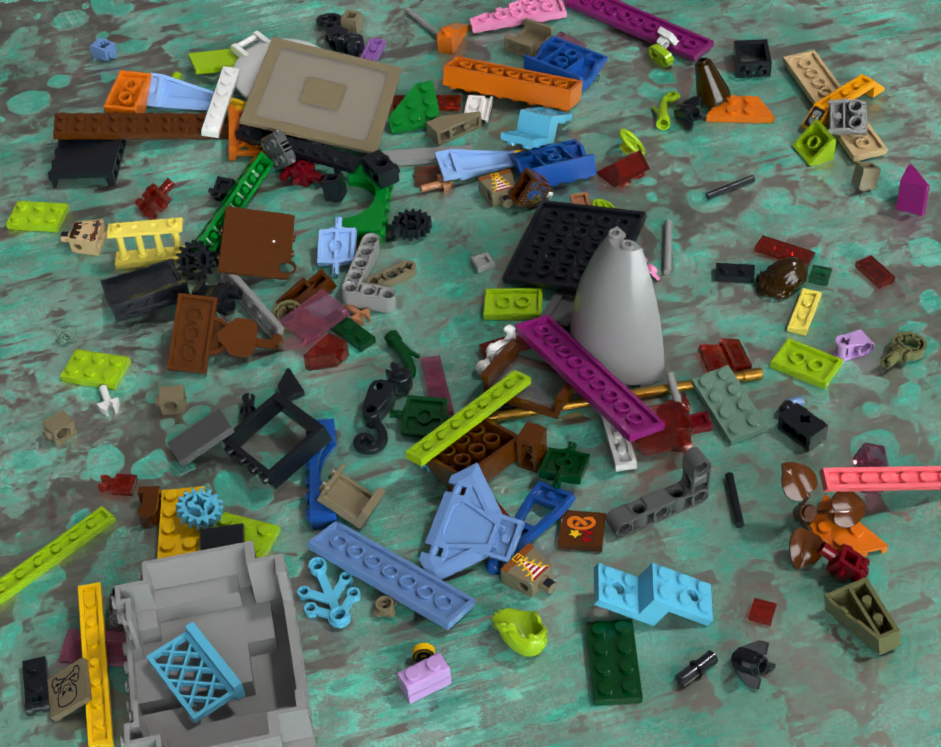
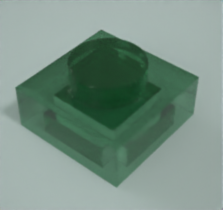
[808,264,832,286]

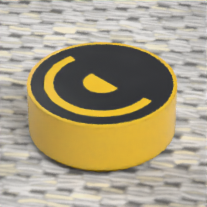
[412,643,435,663]

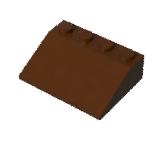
[426,418,518,496]

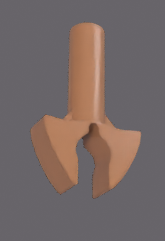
[419,174,453,193]
[344,304,371,326]

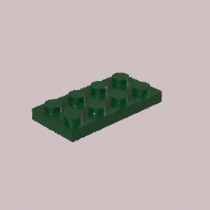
[586,619,643,706]

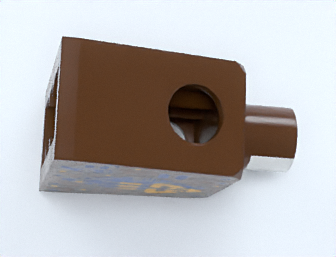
[508,168,553,207]

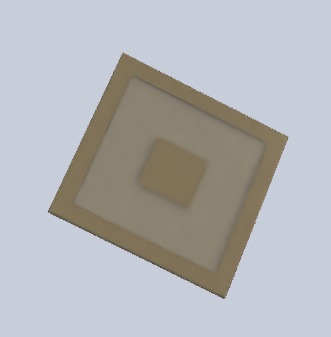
[239,37,403,154]

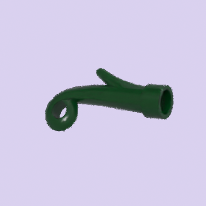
[384,330,420,378]

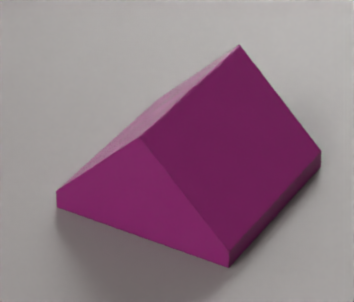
[896,164,930,216]

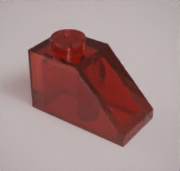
[303,332,349,371]

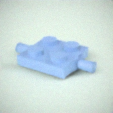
[317,216,357,277]

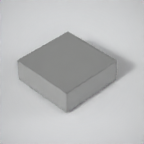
[470,252,495,274]

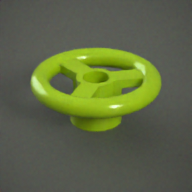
[619,128,645,156]

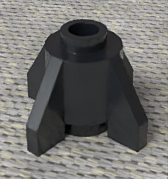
[674,96,706,131]
[731,640,776,690]

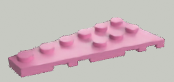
[469,0,567,33]

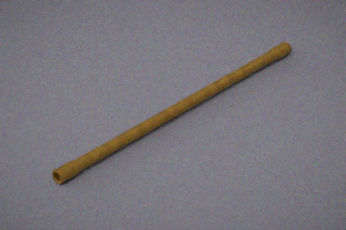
[487,367,763,423]

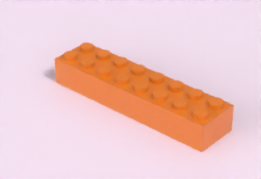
[443,56,583,112]

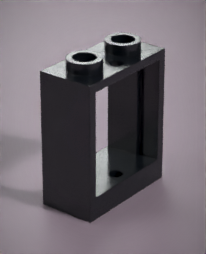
[733,39,772,78]

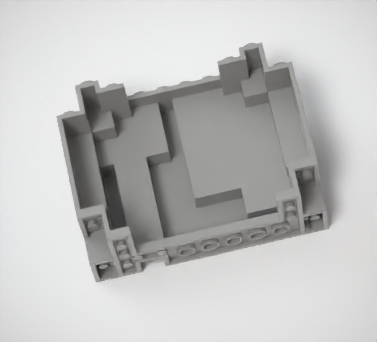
[111,541,317,747]

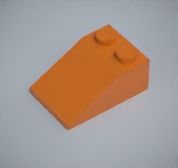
[103,70,152,113]

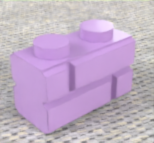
[397,653,452,704]

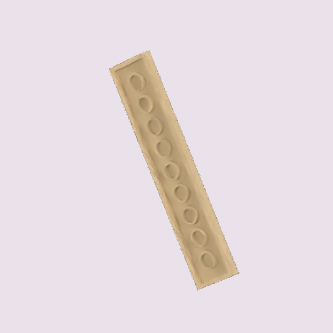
[783,50,887,162]

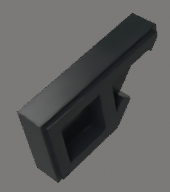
[278,368,305,401]

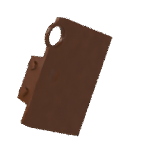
[217,206,296,280]

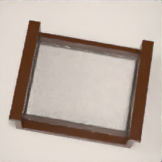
[480,338,576,419]

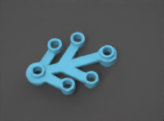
[297,557,361,628]

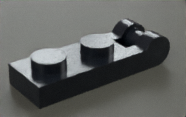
[22,656,50,717]

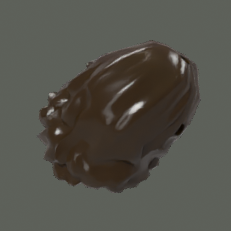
[754,257,808,299]

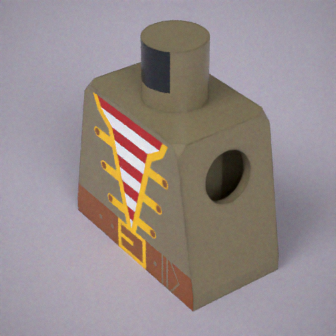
[478,169,515,208]
[500,543,557,597]

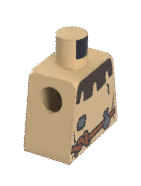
[61,219,107,256]

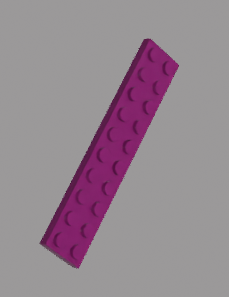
[565,0,714,62]
[515,314,665,442]

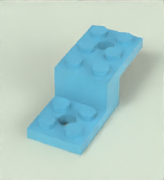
[500,107,573,149]
[594,563,713,626]

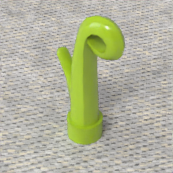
[651,91,680,130]

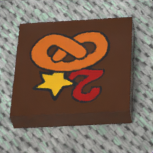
[558,510,606,552]

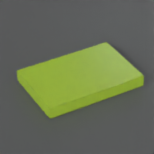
[188,49,239,75]
[483,288,543,320]
[770,338,844,389]

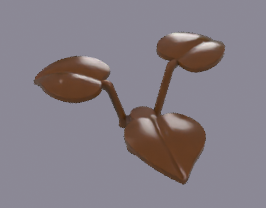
[781,462,866,569]

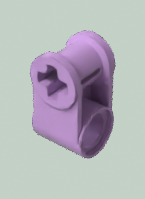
[833,330,874,362]

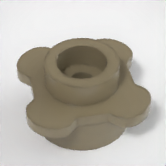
[373,596,397,618]

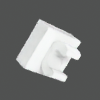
[657,27,679,49]

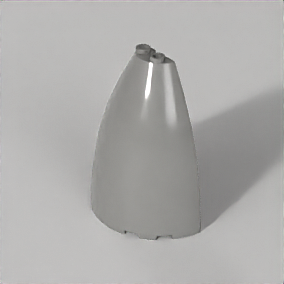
[569,226,665,387]

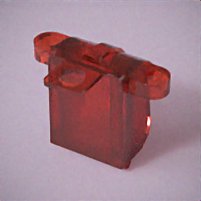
[633,392,693,456]

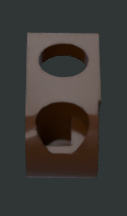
[137,486,162,528]

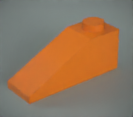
[437,23,470,55]

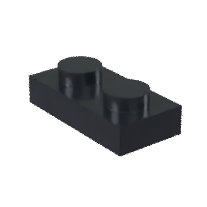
[715,263,755,283]

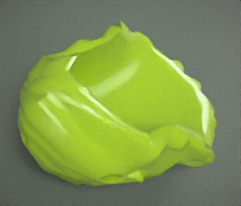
[490,608,549,657]

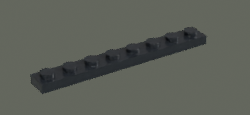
[235,124,362,174]

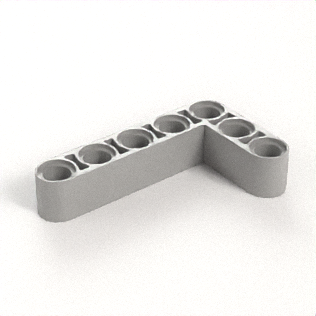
[342,233,396,313]

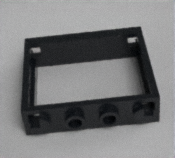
[222,392,332,490]

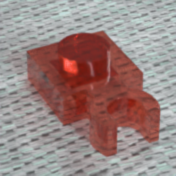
[97,474,138,496]

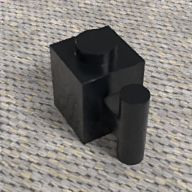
[321,167,348,202]

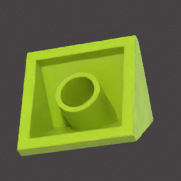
[792,118,836,166]

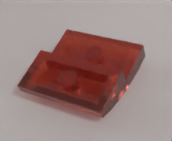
[698,339,752,373]

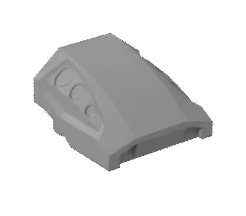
[829,99,867,136]

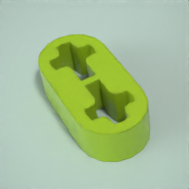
[648,43,674,68]

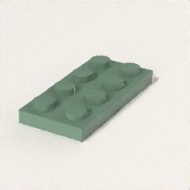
[691,365,768,446]

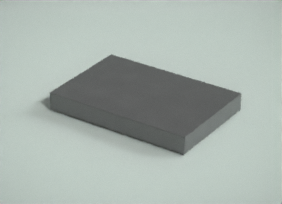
[167,408,235,467]

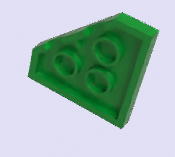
[388,80,441,135]

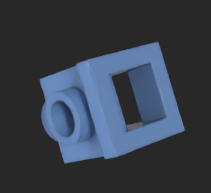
[90,38,117,61]

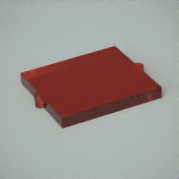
[413,165,446,187]

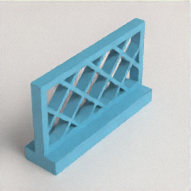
[146,622,246,723]

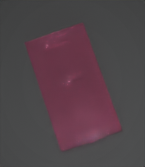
[59,629,128,667]

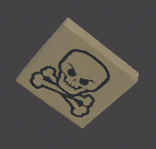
[47,658,92,721]

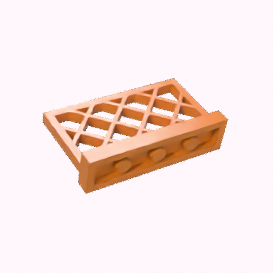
[228,105,269,161]

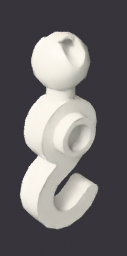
[476,324,517,375]

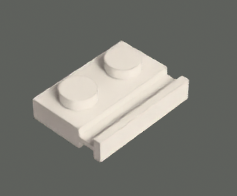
[464,95,493,123]

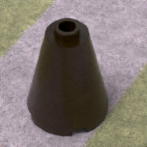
[695,57,731,108]

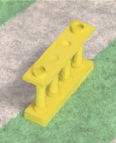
[107,217,185,269]

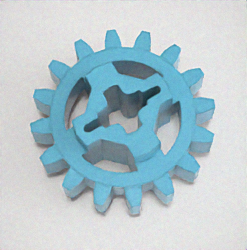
[176,488,224,530]

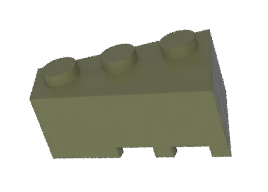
[824,577,901,655]

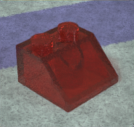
[597,150,650,187]

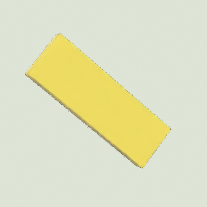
[787,288,822,336]

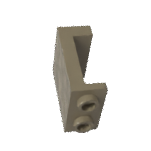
[504,18,553,57]
[317,464,386,529]

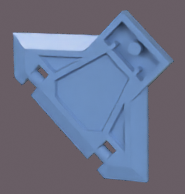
[419,463,525,580]

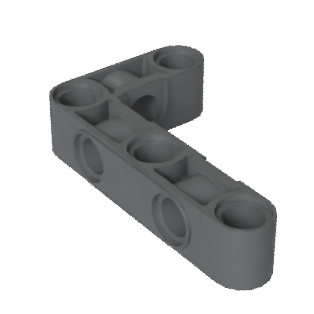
[605,447,711,537]

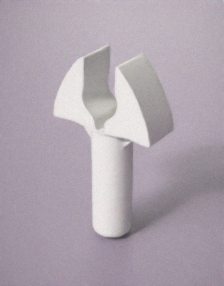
[97,385,120,416]

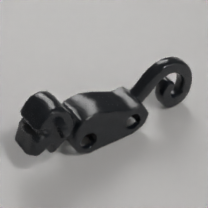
[316,13,365,56]
[353,362,413,455]

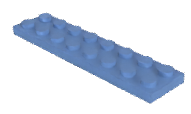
[308,520,476,630]

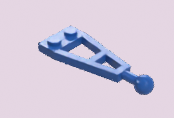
[485,481,576,575]

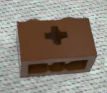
[516,421,547,473]

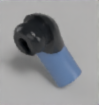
[779,396,804,413]

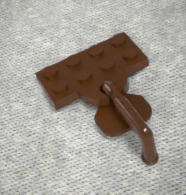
[167,293,285,375]

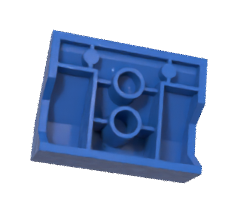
[524,36,608,93]
[510,139,597,187]

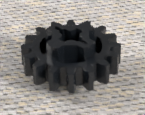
[392,208,432,241]
[175,240,217,281]

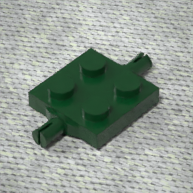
[389,395,453,438]
[538,441,590,489]

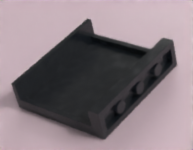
[48,139,126,188]
[100,258,190,322]

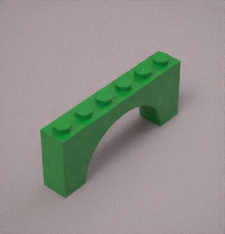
[342,164,394,245]

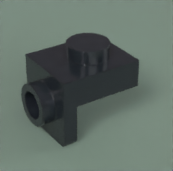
[208,176,235,202]

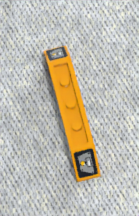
[801,74,885,130]

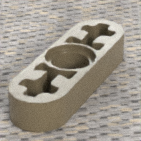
[366,260,417,287]

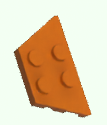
[706,95,774,123]
[810,494,888,557]

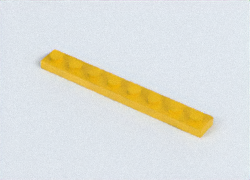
[78,582,114,747]

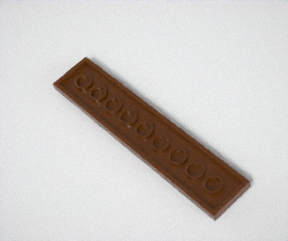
[53,112,229,140]

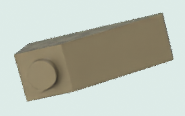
[426,111,482,146]

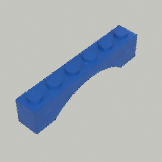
[306,418,338,530]

